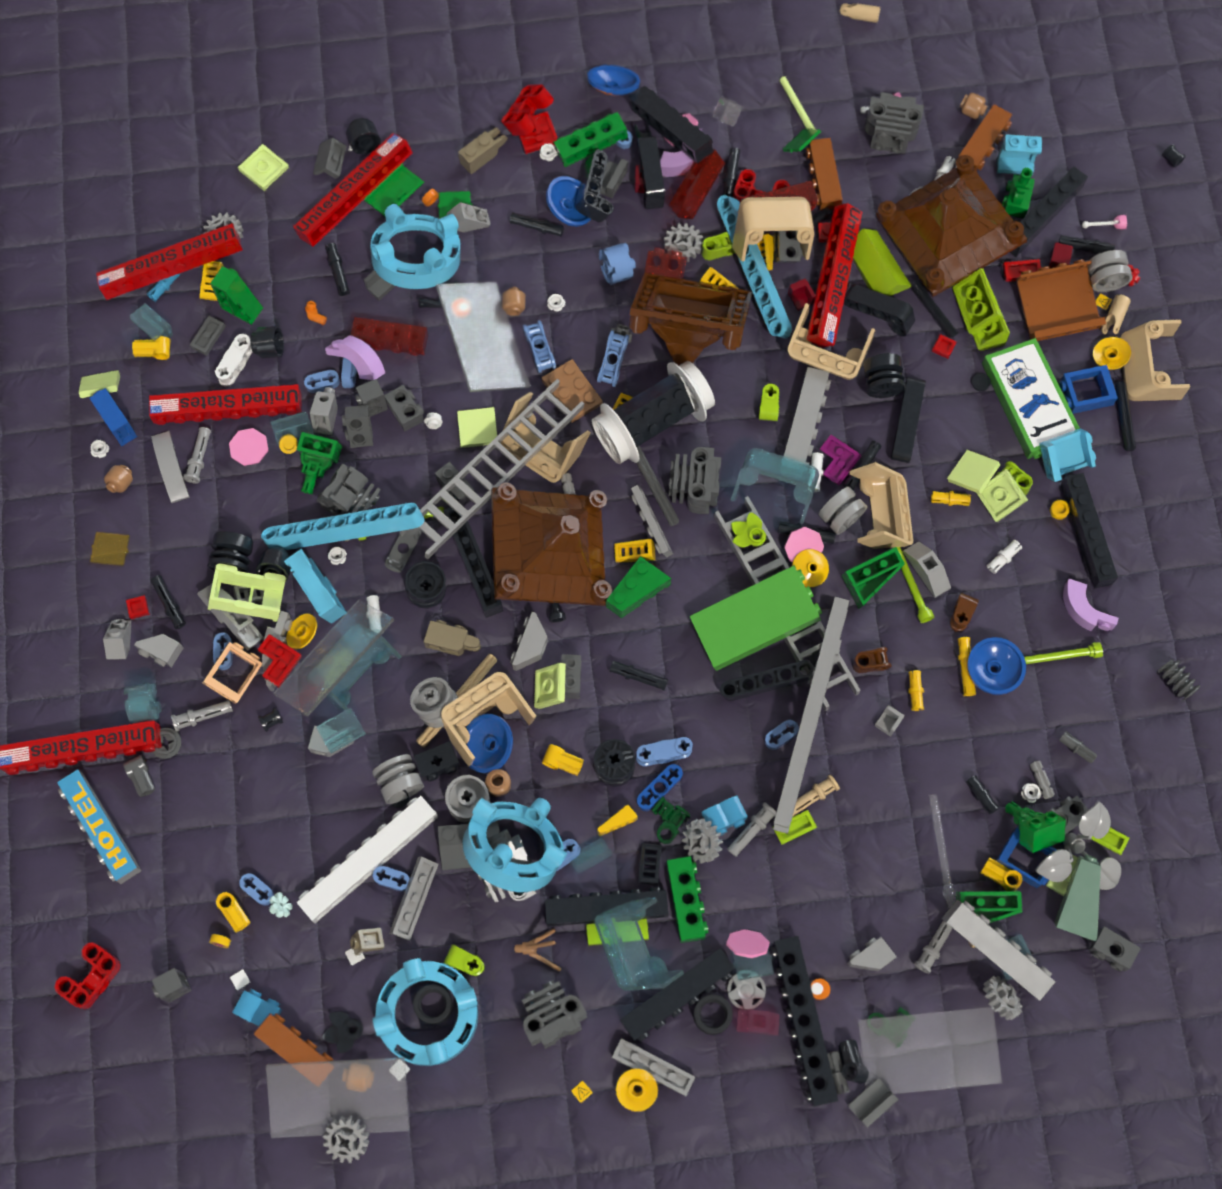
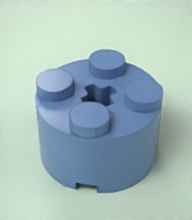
[599,243,636,285]

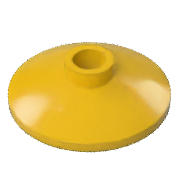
[1093,337,1131,370]
[792,549,829,587]
[286,614,317,650]
[616,1068,658,1111]

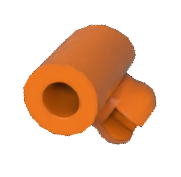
[305,301,327,325]

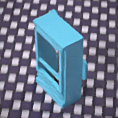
[284,549,347,624]

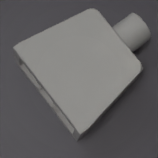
[310,387,338,435]

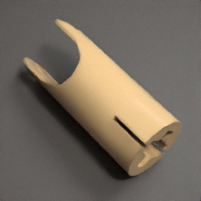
[840,4,880,23]
[1102,295,1131,334]

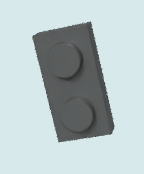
[190,316,226,356]

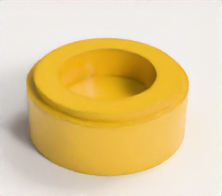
[279,434,298,454]
[1050,500,1070,520]
[209,934,231,948]

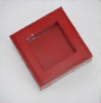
[932,334,957,359]
[126,595,150,620]

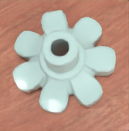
[269,892,292,918]

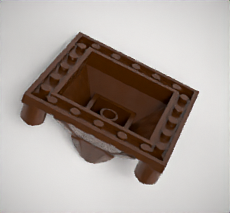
[876,155,1027,297]
[629,273,752,366]
[491,482,612,606]

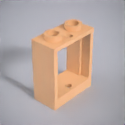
[202,642,262,704]

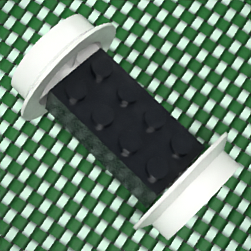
[592,361,715,464]

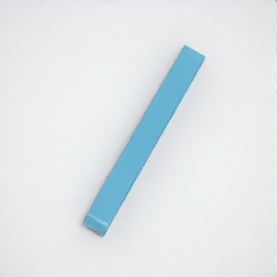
[717,195,792,338]
[261,503,425,550]

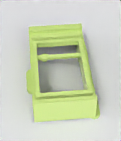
[208,563,286,622]

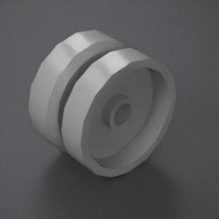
[1087,250,1133,292]
[819,487,867,535]
[410,677,458,728]
[445,775,491,824]

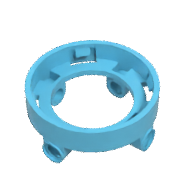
[371,204,460,289]
[463,798,567,892]
[372,958,478,1066]

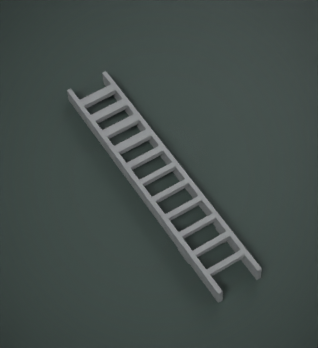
[400,379,585,560]
[714,496,860,711]
[773,597,849,834]

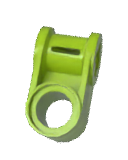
[701,232,735,260]
[759,384,779,421]
[995,461,1033,495]
[443,945,484,976]

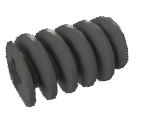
[1157,659,1201,702]

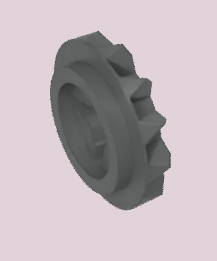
[152,728,182,759]

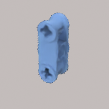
[523,320,556,373]
[597,330,629,387]
[636,737,693,767]

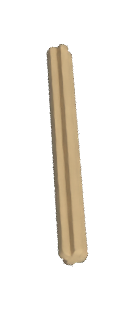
[417,654,497,748]

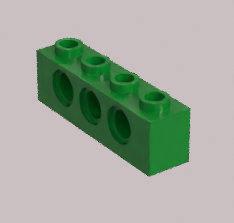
[554,112,628,167]
[666,856,708,943]

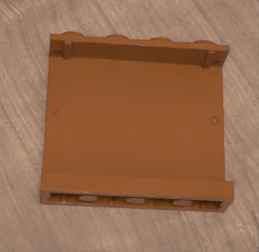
[1016,259,1106,341]

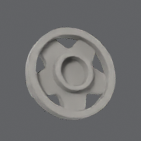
[727,971,766,1010]

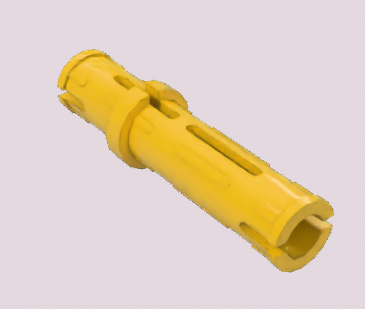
[957,637,976,696]

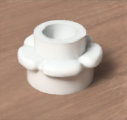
[540,144,557,161]
[547,294,565,312]
[424,413,443,429]
[91,440,109,458]
[328,547,347,565]
[1021,783,1041,803]

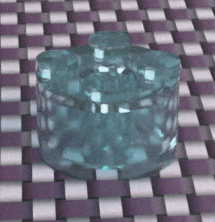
[124,682,162,724]

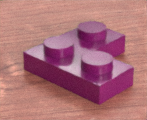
[820,435,861,486]

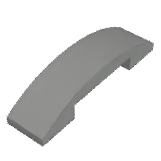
[151,431,190,503]

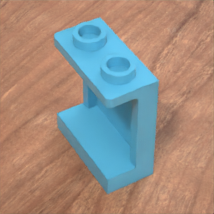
[997,134,1042,175]
[1039,428,1096,482]

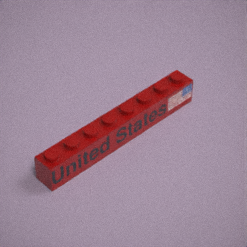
[293,133,413,247]
[806,203,862,348]
[96,223,243,300]
[149,384,302,425]
[0,720,162,775]

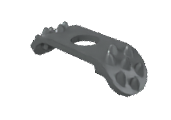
[384,528,422,572]

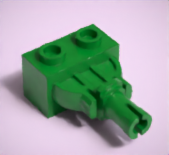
[1002,168,1035,219]
[297,432,342,495]
[1005,802,1066,853]

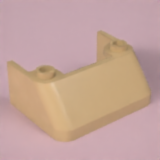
[732,197,814,261]
[788,304,875,380]
[1120,320,1190,401]
[500,392,591,483]
[850,462,913,549]
[441,672,536,766]

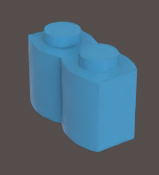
[701,795,748,836]
[232,989,282,1026]

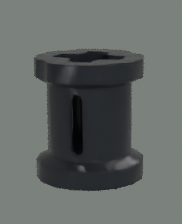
[1162,144,1186,168]
[258,708,284,732]

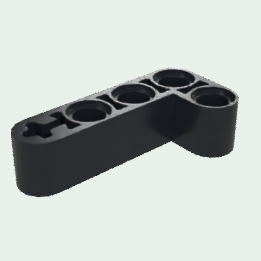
[637,136,665,209]
[575,150,613,223]
[844,284,915,337]

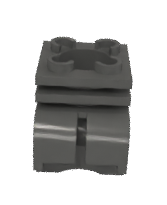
[865,92,924,154]
[669,447,721,514]
[316,463,381,516]
[477,829,536,903]
[522,980,587,1049]

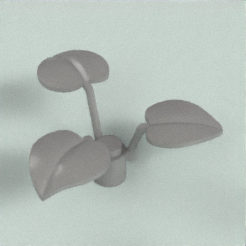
[1035,801,1121,890]

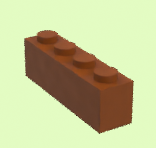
[958,104,1012,171]
[806,138,843,211]
[253,1013,335,1087]

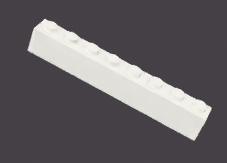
[297,796,438,923]

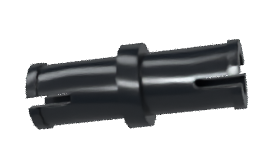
[966,775,1000,815]

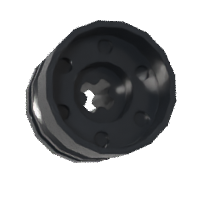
[863,353,906,399]
[207,531,254,573]
[405,561,446,609]
[594,739,636,787]

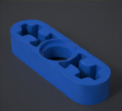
[637,764,683,811]

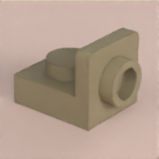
[350,928,385,956]

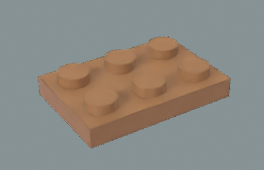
[542,359,603,423]

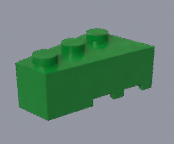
[210,266,263,325]
[841,547,905,609]
[606,556,671,618]
[956,891,1022,933]

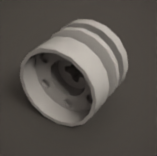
[372,754,424,804]

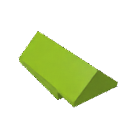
[853,228,911,296]
[952,268,1010,351]

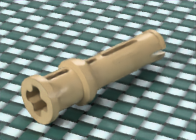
[792,774,840,817]

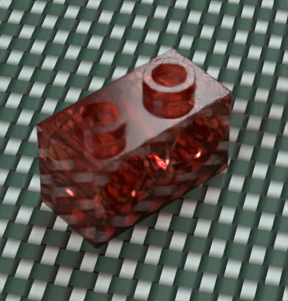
[645,247,687,279]

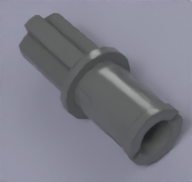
[1059,731,1097,763]
[827,1051,850,1095]

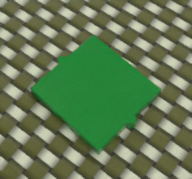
[783,128,821,153]
[438,191,472,219]

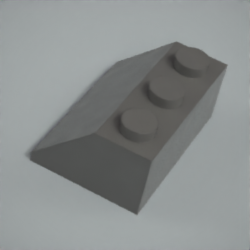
[438,821,500,870]

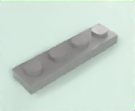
[631,485,673,557]
[390,857,438,940]
[612,1039,695,1096]

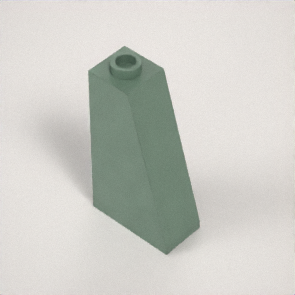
[1054,854,1101,941]

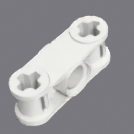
[215,334,253,387]

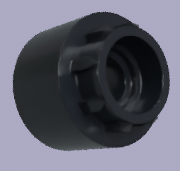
[346,118,381,154]
[250,326,284,359]
[256,547,291,583]

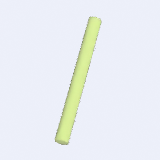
[779,77,815,129]

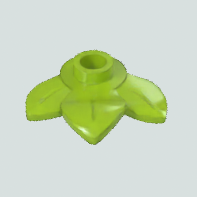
[731,512,766,547]

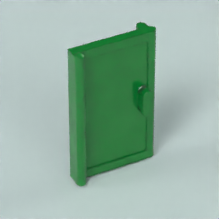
[364,163,424,218]

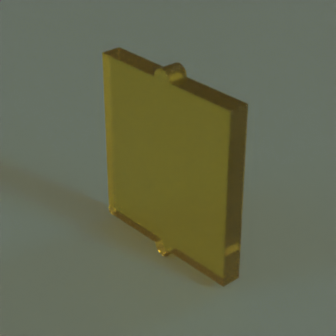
[90,532,130,566]

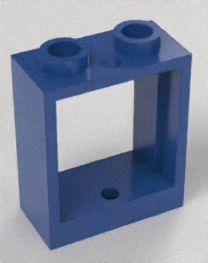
[1059,365,1118,414]
[90,388,137,447]
[996,826,1057,889]

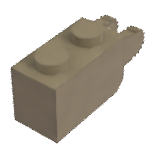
[458,128,507,174]
[424,620,481,656]

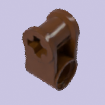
[950,593,979,632]
[852,647,892,674]

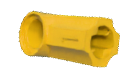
[132,336,171,360]
[541,744,584,776]
[981,858,1022,891]
[216,892,251,933]

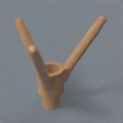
[515,929,561,972]

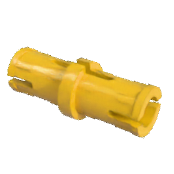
[931,491,971,506]
[908,670,924,711]

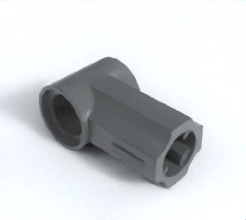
[123,755,156,797]

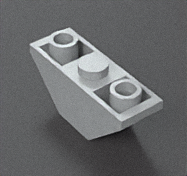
[903,542,951,598]
[510,612,548,671]

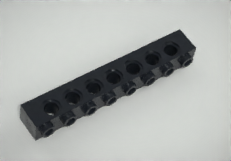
[771,936,839,1107]

